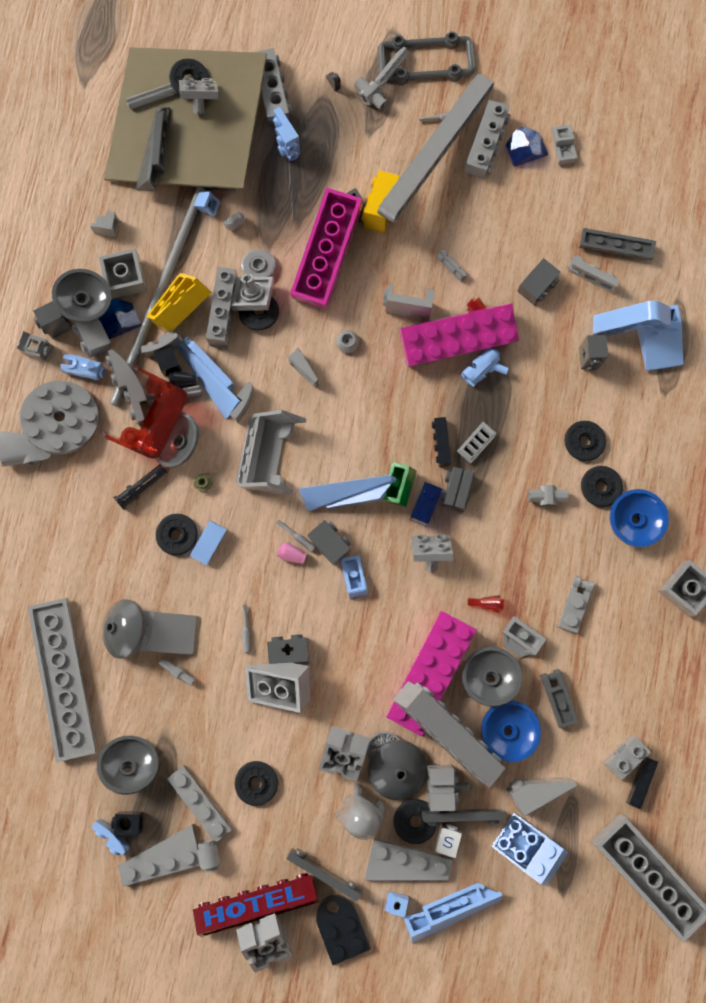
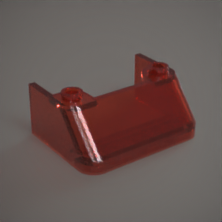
[100,364,188,459]

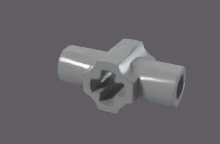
[354,77,388,110]
[528,485,568,507]

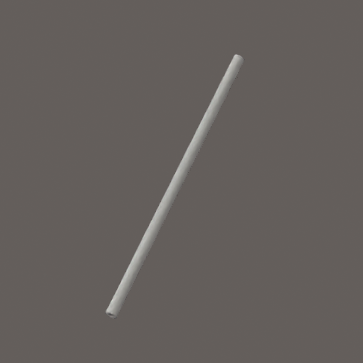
[110,187,206,407]

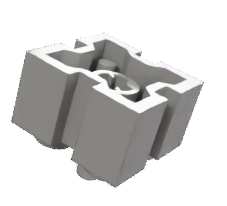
[318,726,370,782]
[427,764,469,811]
[237,913,293,973]

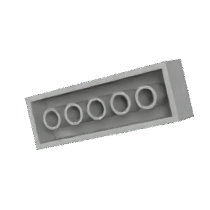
[392,681,506,787]
[591,814,706,943]

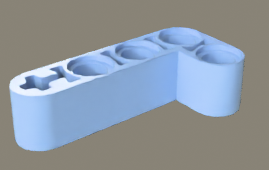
[593,301,671,336]

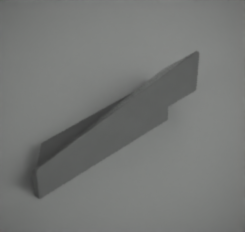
[136,107,170,191]

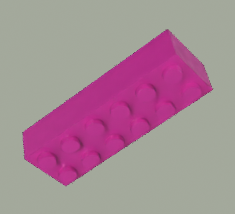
[290,187,363,310]
[398,303,519,366]
[386,611,477,737]

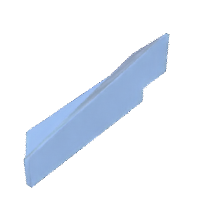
[177,337,240,419]
[299,475,396,511]
[404,883,503,943]

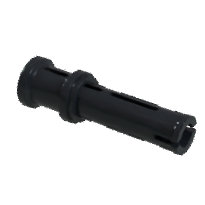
[113,464,168,510]

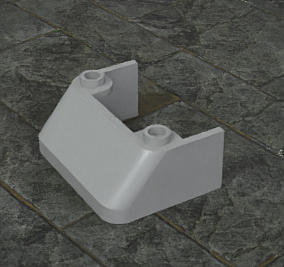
[237,410,306,494]

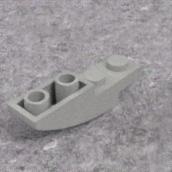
[105,349,147,424]

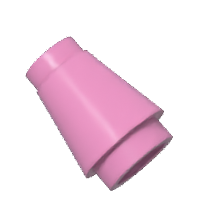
[277,542,307,564]

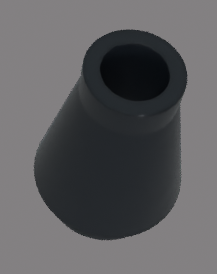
[169,370,196,389]

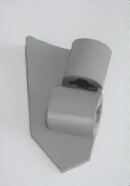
[0,431,52,467]

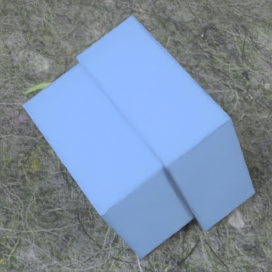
[194,192,220,216]
[385,891,409,918]

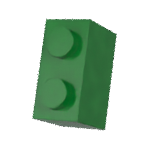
[383,462,417,507]

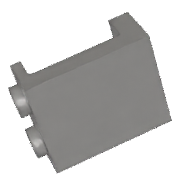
[383,283,435,321]

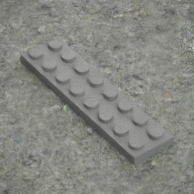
[28,598,97,762]

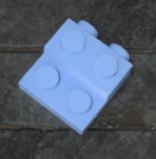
[273,107,301,161]

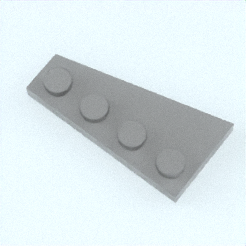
[118,824,200,886]
[364,838,452,880]

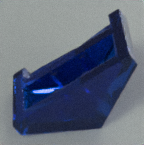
[505,126,548,167]
[99,298,142,340]

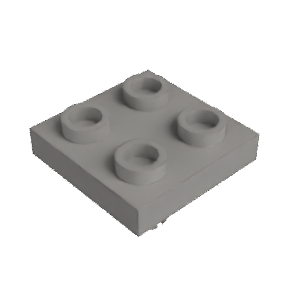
[179,78,218,114]
[231,274,274,311]
[411,534,453,572]

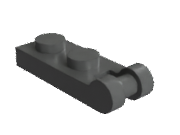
[540,669,578,728]

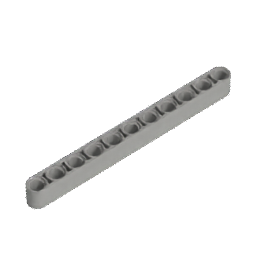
[377,73,494,223]

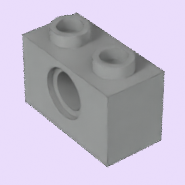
[602,735,651,780]

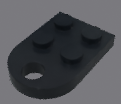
[316,895,371,966]

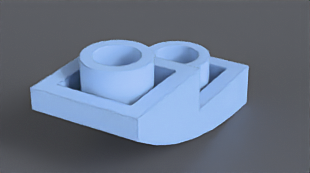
[190,520,227,566]
[91,818,129,855]

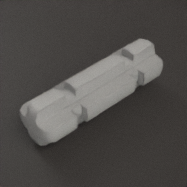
[437,249,467,281]

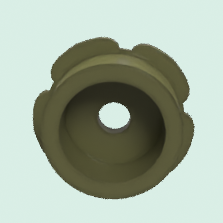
[193,474,212,492]

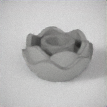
[223,211,245,231]
[336,330,360,353]

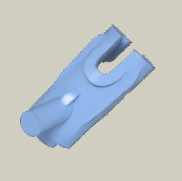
[461,347,509,387]
[61,354,106,381]

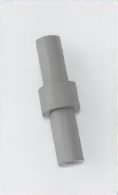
[159,658,196,686]

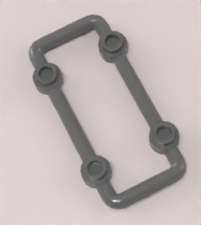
[378,31,475,85]

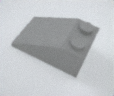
[137,611,197,655]
[245,663,311,713]
[506,777,577,816]

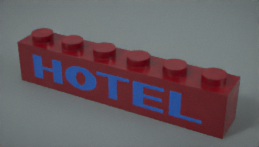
[193,873,320,937]

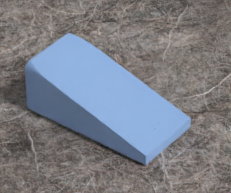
[341,555,368,599]

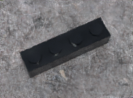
[431,417,451,467]
[626,757,658,809]

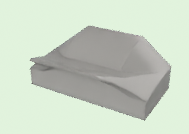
[502,616,546,658]

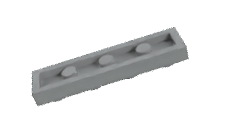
[167,766,232,843]

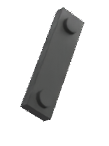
[579,228,656,261]
[422,809,506,826]
[286,848,361,902]

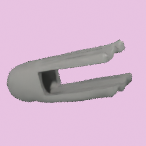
[335,783,385,840]

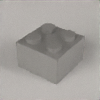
[99,248,148,299]
[659,560,706,617]

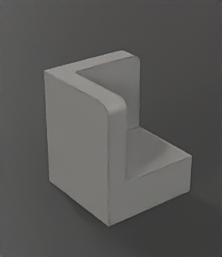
[90,211,119,237]

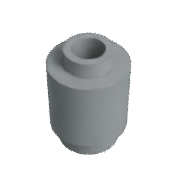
[197,840,221,873]

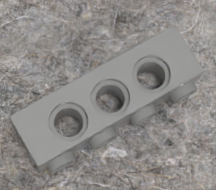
[256,48,292,127]
[206,267,238,348]

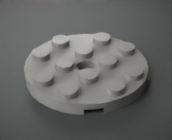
[20,381,99,455]

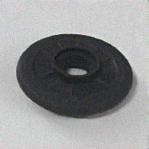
[169,58,209,94]
[239,296,279,331]
[564,421,606,461]
[581,466,623,507]
[155,514,197,555]
[234,761,278,806]
[393,799,437,844]

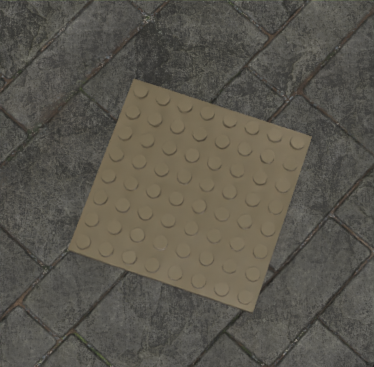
[104,47,267,190]

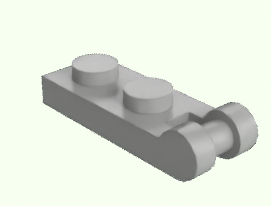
[568,256,620,293]
[557,575,594,633]

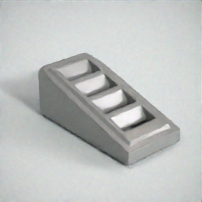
[288,348,319,387]
[457,422,497,464]

